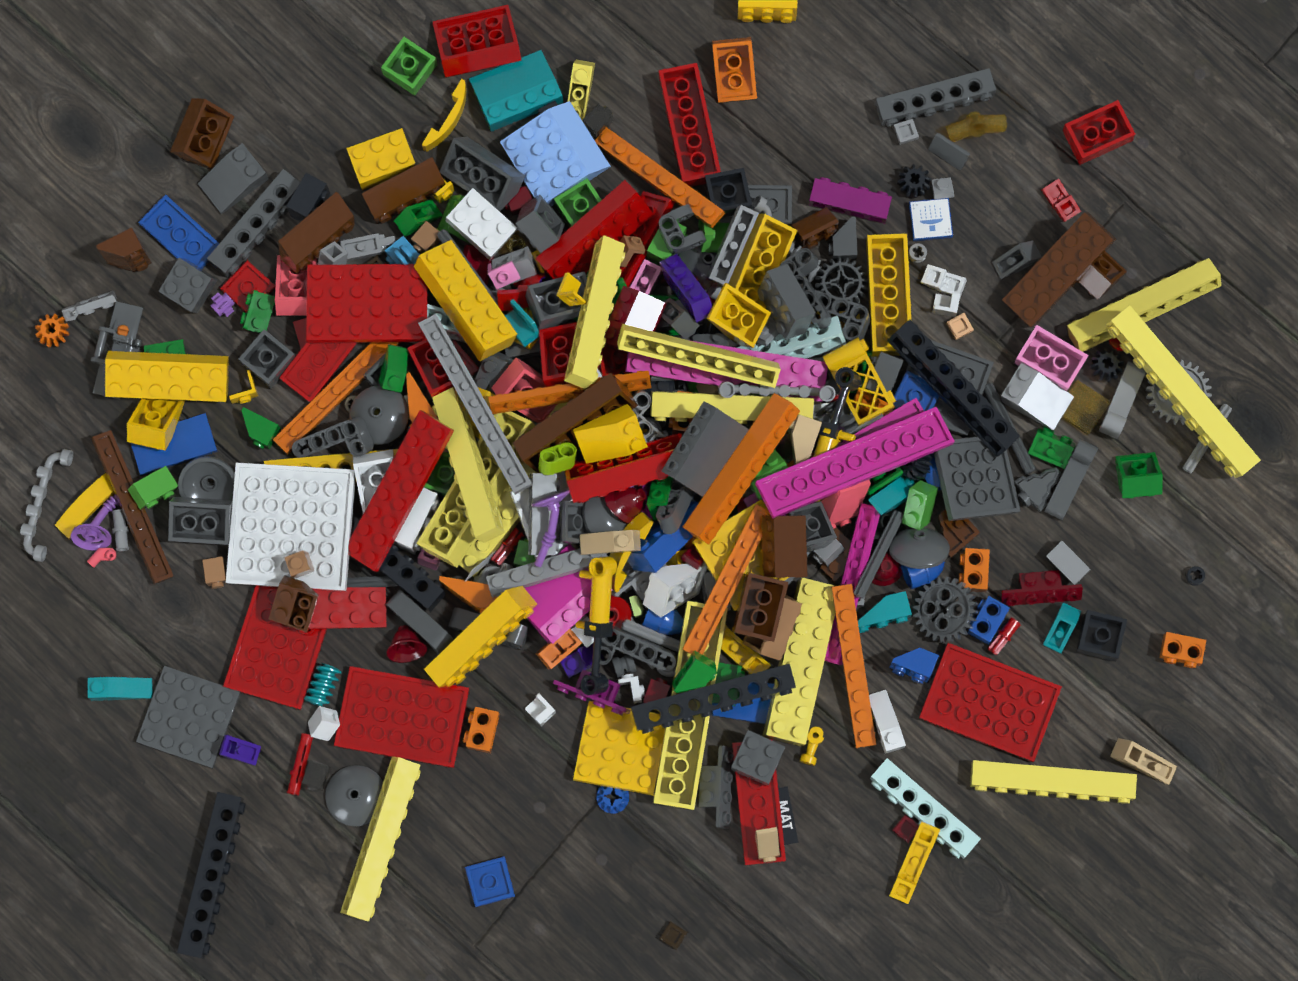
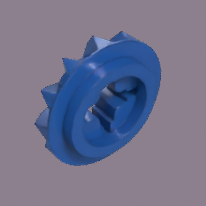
[597,786,629,814]

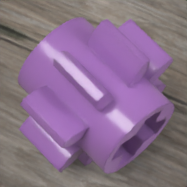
[210,293,235,317]

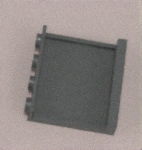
[662,401,749,497]

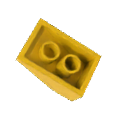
[707,283,771,348]
[127,398,185,451]
[573,404,648,464]

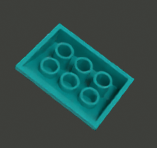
[469,50,563,132]

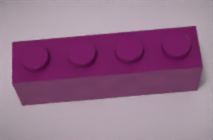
[809,177,892,224]

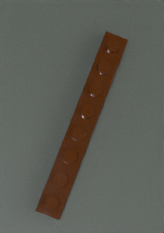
[91,430,174,585]

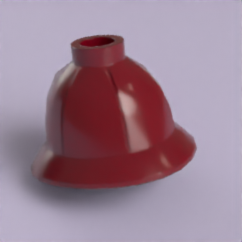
[605,487,646,523]
[868,548,902,586]
[387,625,427,663]

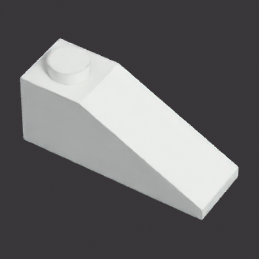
[869,690,906,754]

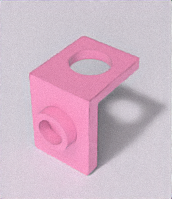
[488,261,520,289]

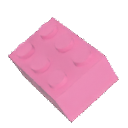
[1014,325,1089,391]

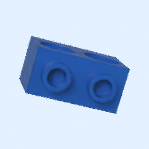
[968,596,1010,645]

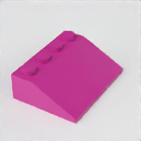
[525,544,613,644]

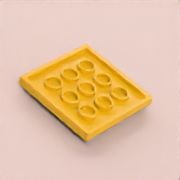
[692,499,790,611]
[573,701,665,795]

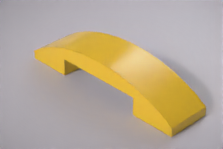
[422,79,466,152]
[55,473,115,540]
[610,512,654,592]
[721,624,771,674]
[889,821,940,904]

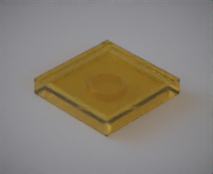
[1062,380,1111,435]

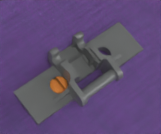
[91,301,143,400]

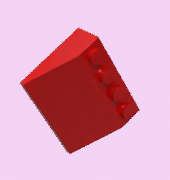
[432,5,521,77]

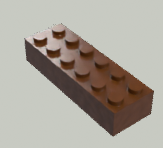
[1002,212,1117,327]
[513,373,638,473]

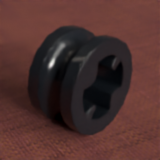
[1186,566,1205,586]

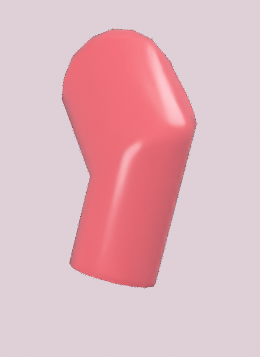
[87,548,116,568]

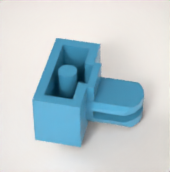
[385,236,420,265]

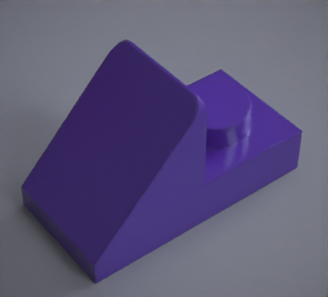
[560,643,604,679]
[219,735,261,766]

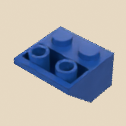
[889,648,939,684]

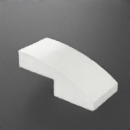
[921,264,967,297]

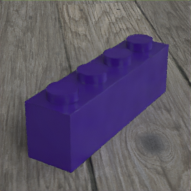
[660,254,712,323]

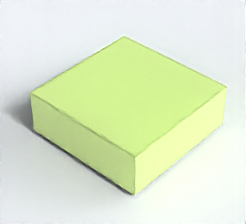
[629,595,645,619]

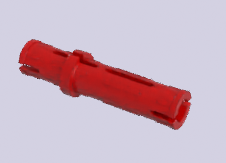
[286,733,314,796]

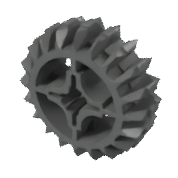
[815,257,868,311]

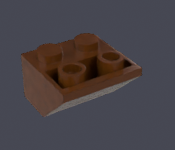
[791,207,839,250]
[269,575,319,632]

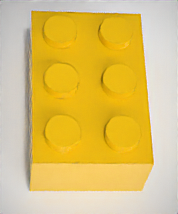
[738,0,798,23]
[347,128,416,190]

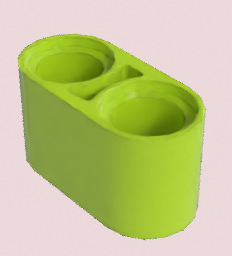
[538,443,577,475]

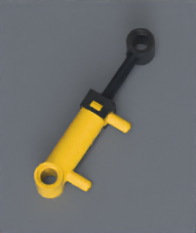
[813,367,861,502]
[575,556,617,695]

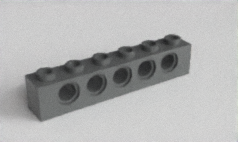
[875,68,996,127]
[207,169,300,278]

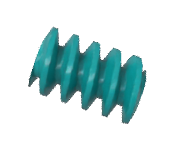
[304,663,342,707]

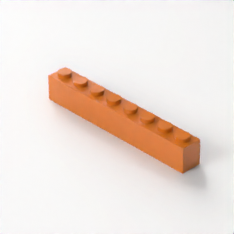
[683,393,800,545]

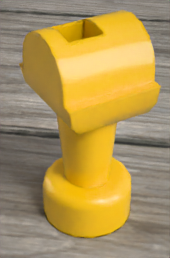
[800,726,824,766]

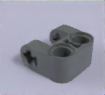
[659,204,707,254]

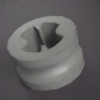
[909,243,927,263]

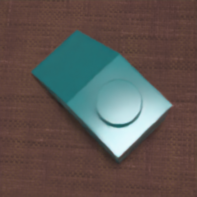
[1043,603,1081,653]

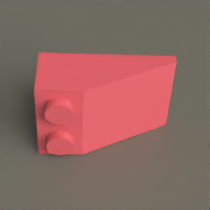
[275,255,317,316]
[491,358,558,423]
[821,480,871,529]

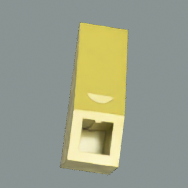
[567,59,595,123]

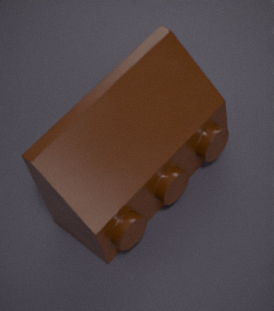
[170,98,234,169]
[96,227,151,272]
[1077,251,1127,299]
[761,514,807,578]
[732,572,789,642]

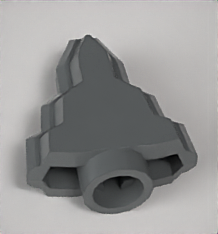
[1014,467,1061,512]

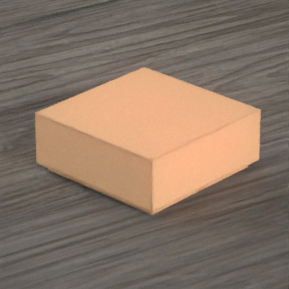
[946,313,974,340]

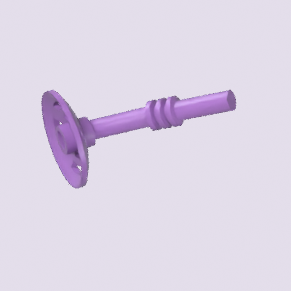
[531,490,570,567]
[71,495,119,550]

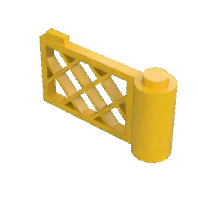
[823,337,896,426]

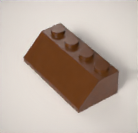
[362,157,446,223]
[278,192,355,274]

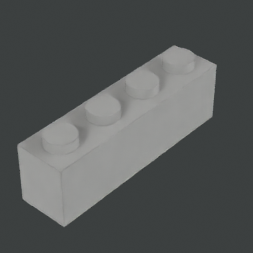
[706,205,759,287]
[528,473,560,555]

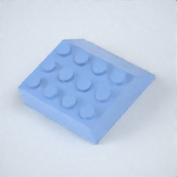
[500,101,611,207]

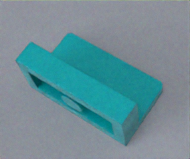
[505,299,539,347]

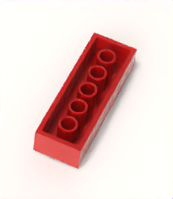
[659,63,721,187]
[535,180,654,280]
[565,433,682,503]

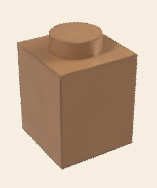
[411,221,440,254]
[284,550,315,578]
[202,557,227,589]

